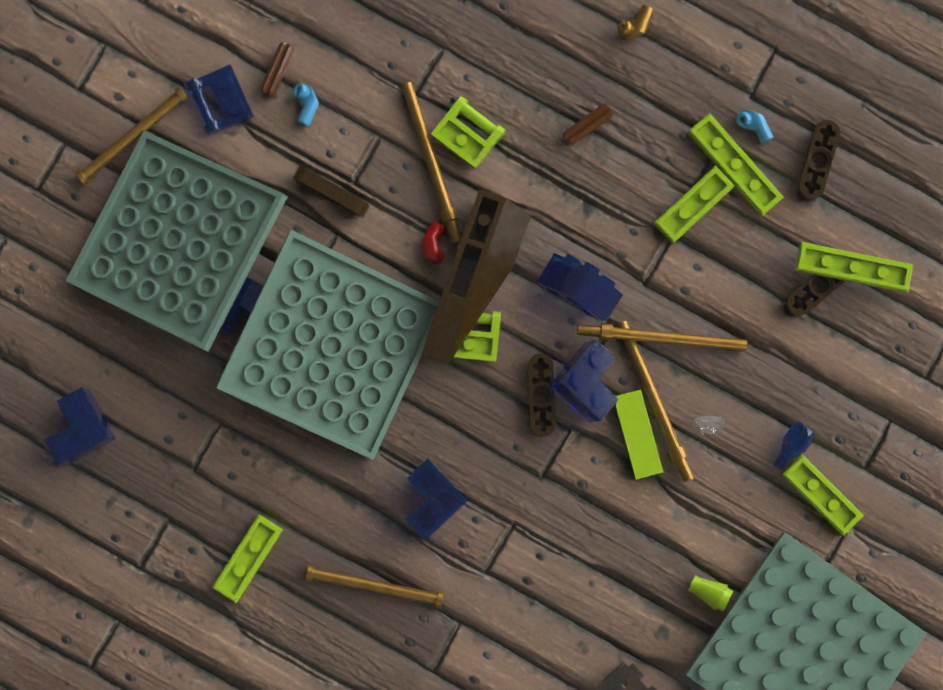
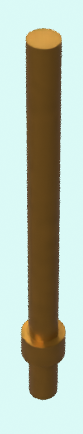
[402,82,462,244]
[617,321,694,482]
[577,323,747,351]

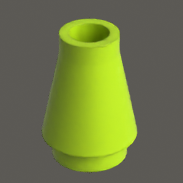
[688,575,733,612]

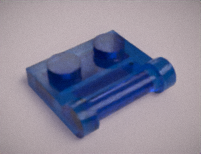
[185,64,254,136]

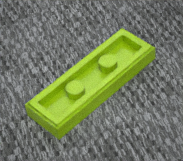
[654,166,735,244]
[613,389,663,480]
[781,454,864,536]
[212,514,284,603]

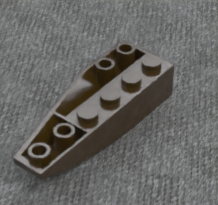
[422,189,531,364]

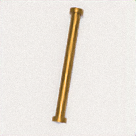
[75,86,189,186]
[306,564,444,609]

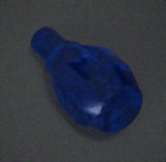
[773,421,815,470]

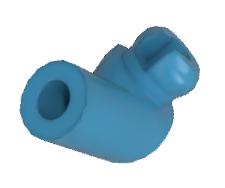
[293,83,319,127]
[736,110,774,144]

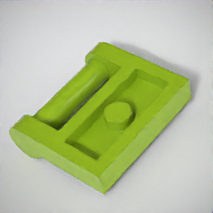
[431,96,506,170]
[453,311,501,363]

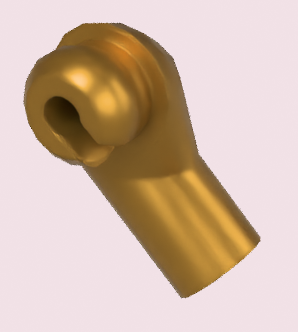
[617,5,654,39]

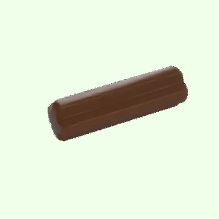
[260,42,294,97]
[563,103,613,146]

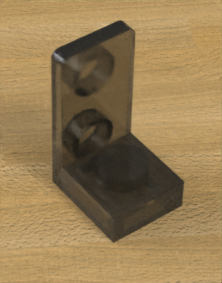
[598,661,656,690]

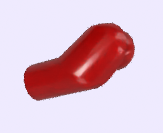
[421,221,445,264]

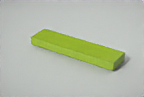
[688,113,784,217]
[794,242,913,293]

